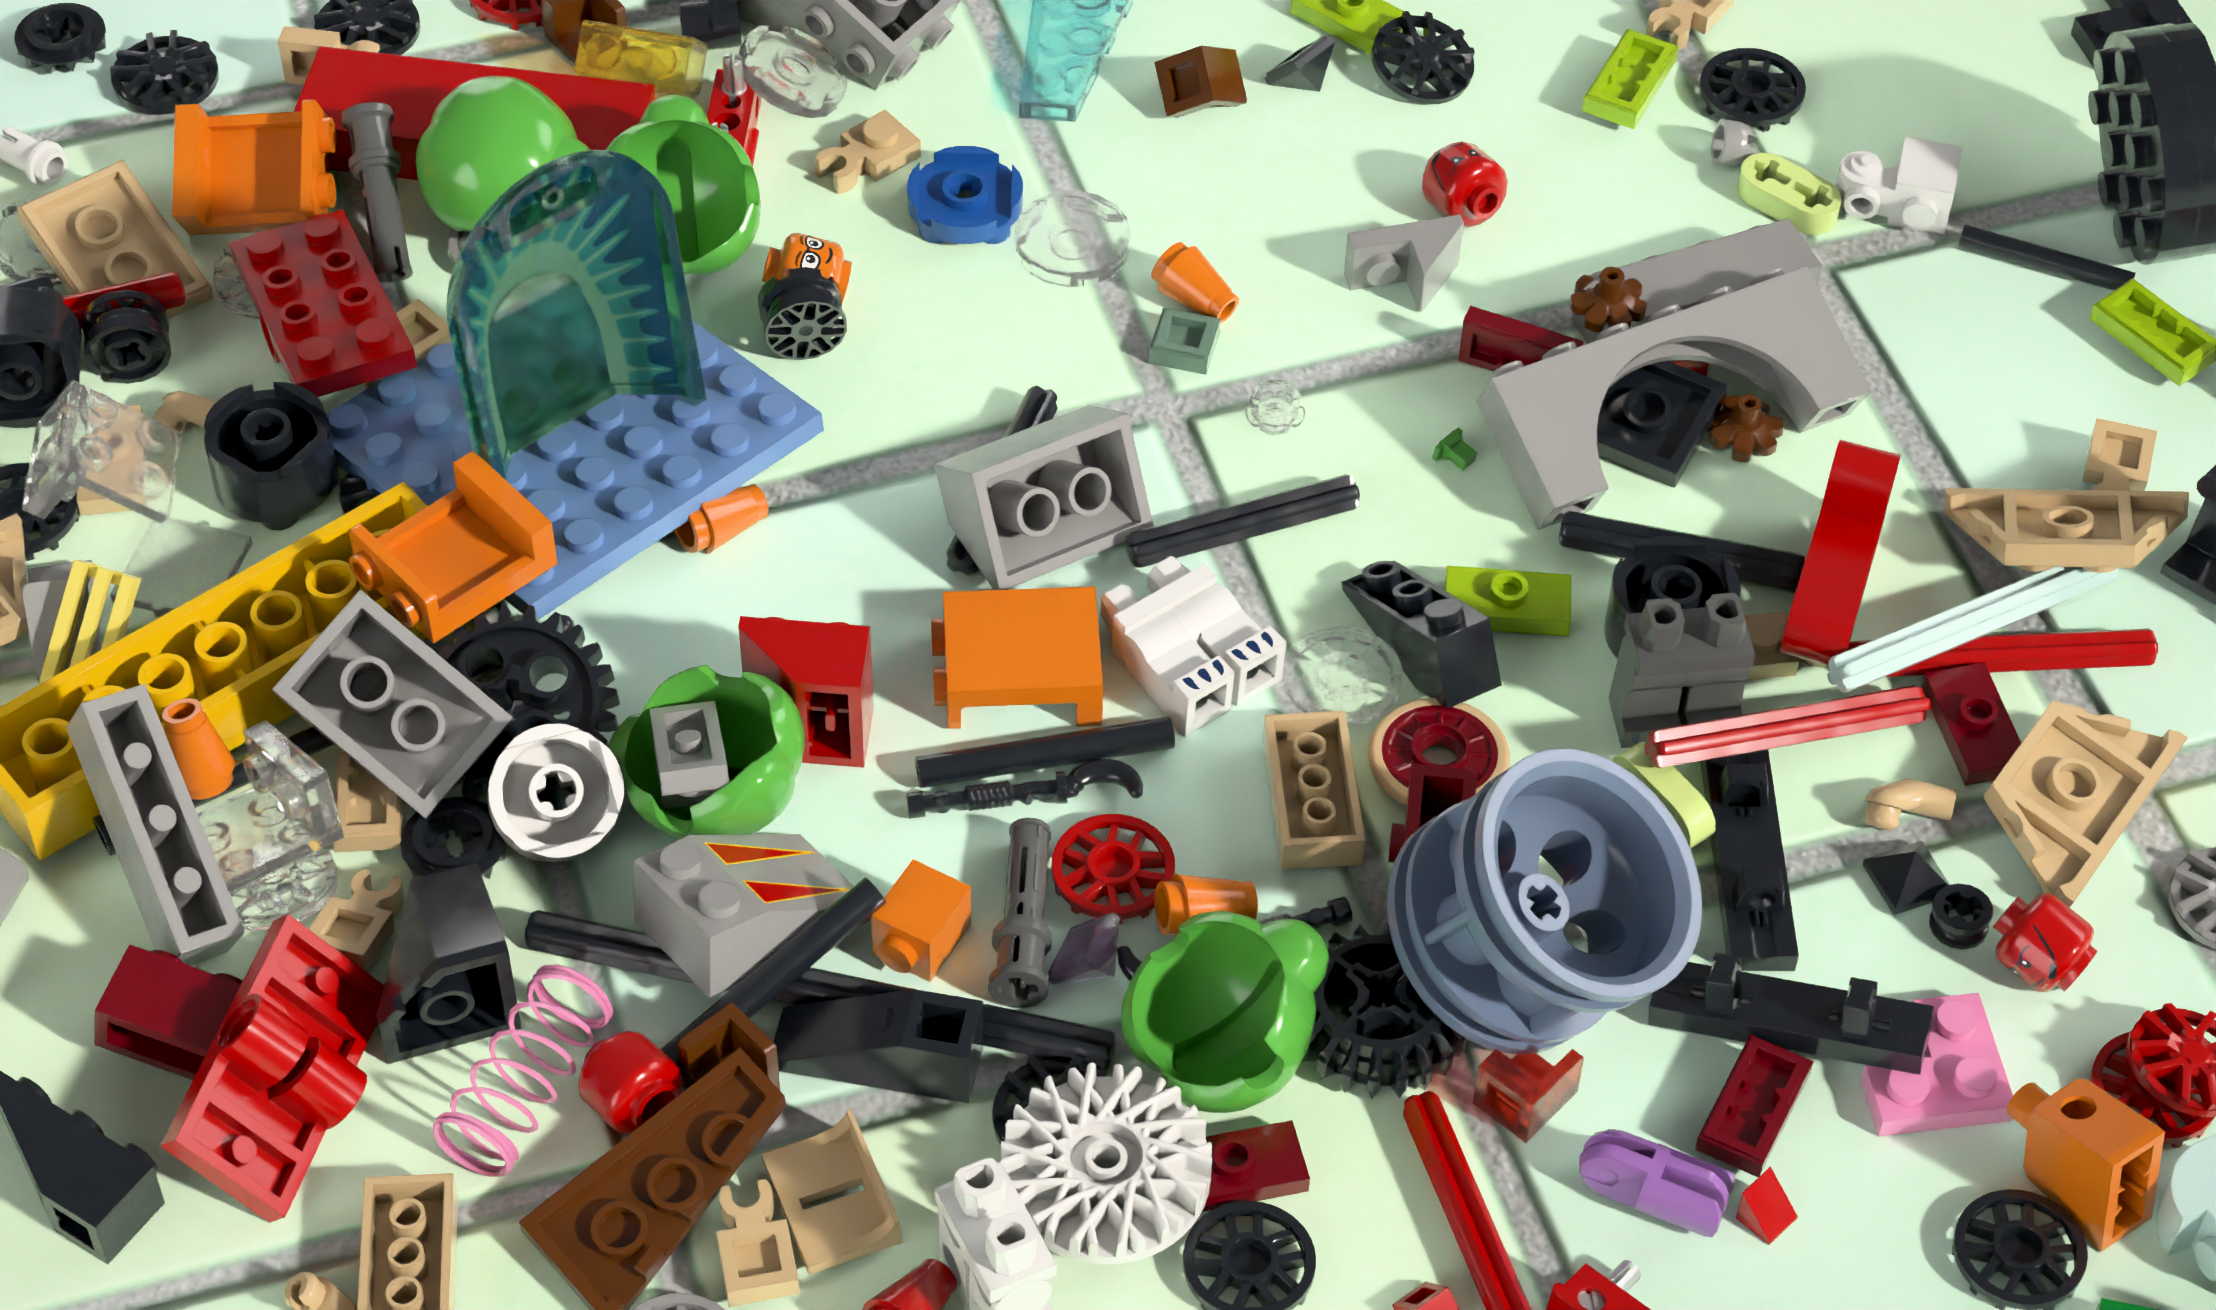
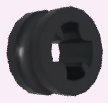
[1929,883,1993,950]

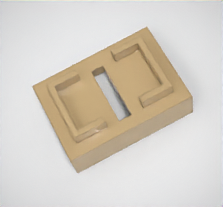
[761,1109,902,1275]

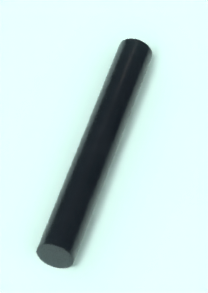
[1958,224,2136,291]

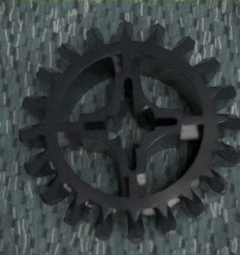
[1302,923,1467,1099]

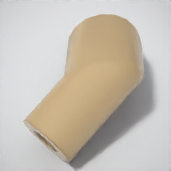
[155,390,217,434]
[1864,779,1957,831]

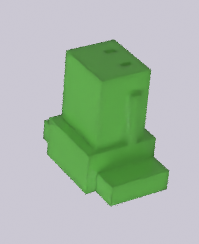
[1432,427,1478,471]

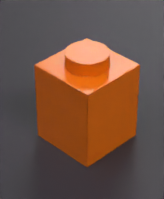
[871,859,971,982]

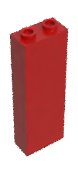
[293,46,656,180]

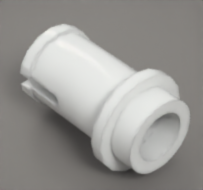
[0,126,68,186]

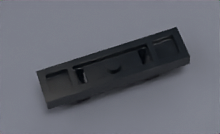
[1700,750,1799,971]
[1648,953,1934,1075]

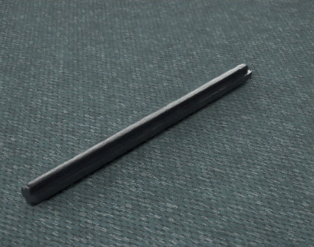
[524,910,1116,1069]

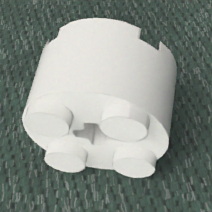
[488,723,624,863]

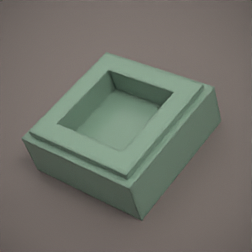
[1149,307,1221,375]

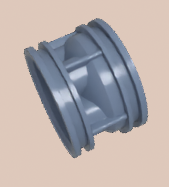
[1387,748,1702,1054]

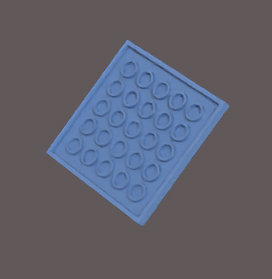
[326,268,824,620]

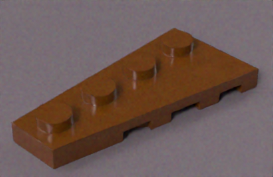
[519,1047,786,1310]

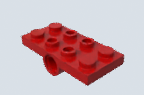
[229,209,417,397]
[160,914,384,1223]

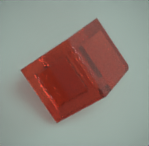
[1473,1049,1584,1143]

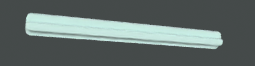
[1827,566,2119,692]

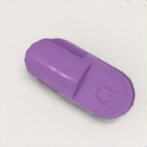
[1579,1129,1735,1238]

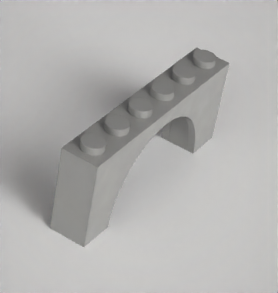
[1476,266,1871,530]

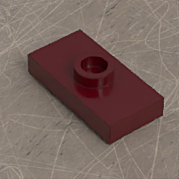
[1458,305,1584,372]
[1921,662,2021,786]
[1695,1034,1814,1177]
[1202,1120,1310,1212]

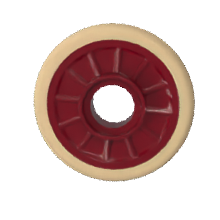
[1368,698,1510,805]

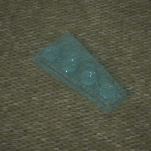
[1019,0,1133,122]

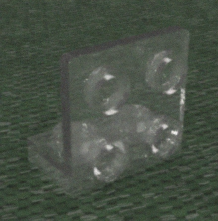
[21,380,182,523]
[197,720,344,893]

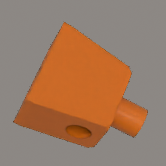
[2007,1079,2165,1252]

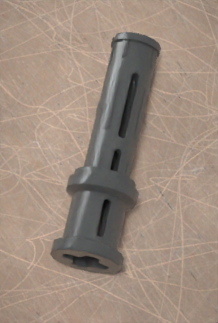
[340,102,413,283]
[988,817,1052,1008]

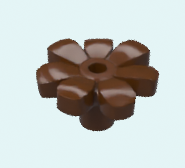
[1569,267,1647,333]
[1708,394,1784,462]

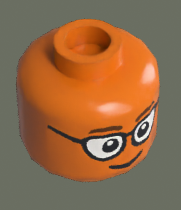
[761,233,852,305]

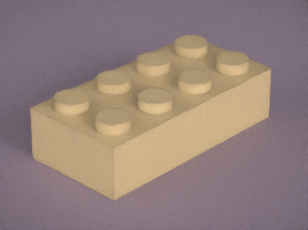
[1263,710,1365,870]
[357,1173,458,1310]

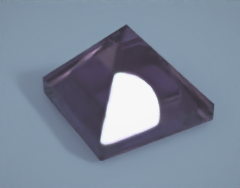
[1047,912,1120,985]

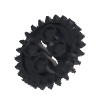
[430,605,620,804]

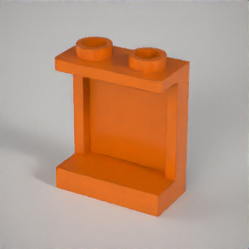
[172,99,337,236]
[349,450,558,644]
[931,586,1103,729]

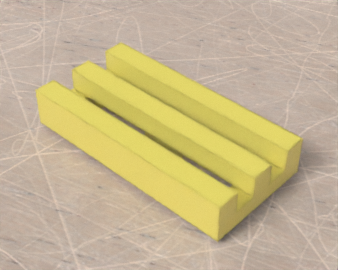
[38,560,141,684]

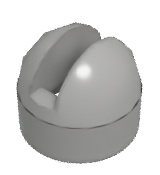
[1711,119,1757,167]

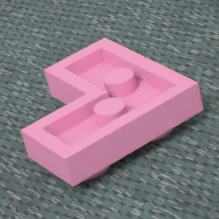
[1861,993,2013,1137]

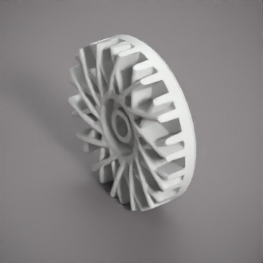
[1001,1063,1212,1264]

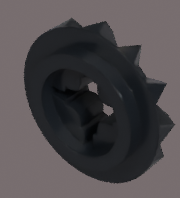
[14,3,107,74]
[400,797,507,879]

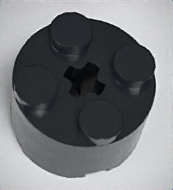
[0,287,82,428]
[204,382,339,530]
[1604,536,1741,659]

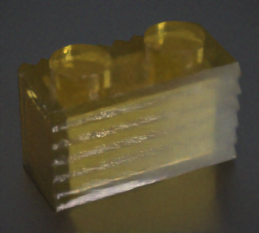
[574,20,707,99]

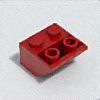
[738,616,874,768]

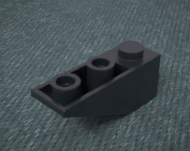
[1341,560,1502,709]
[773,989,983,1104]
[0,1071,165,1264]

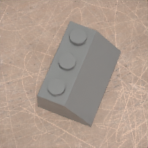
[934,405,1154,590]

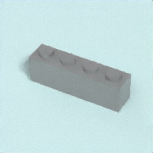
[1572,218,1822,344]
[66,684,245,965]

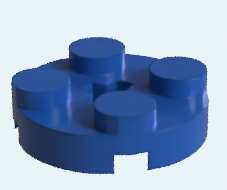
[907,146,1023,244]

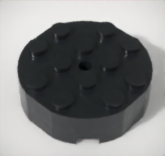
[2088,22,2216,265]

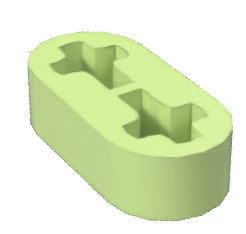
[1737,153,1842,235]
[1611,742,1715,849]

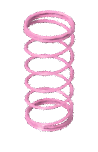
[433,964,613,1177]

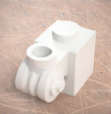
[1835,136,1963,235]

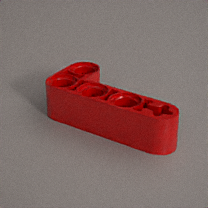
[1779,439,1901,666]

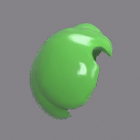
[416,76,592,232]
[606,94,761,279]
[609,665,805,839]
[1121,911,1329,1113]

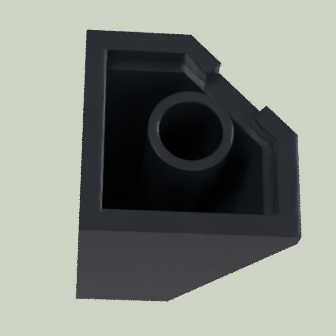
[376,863,522,1064]

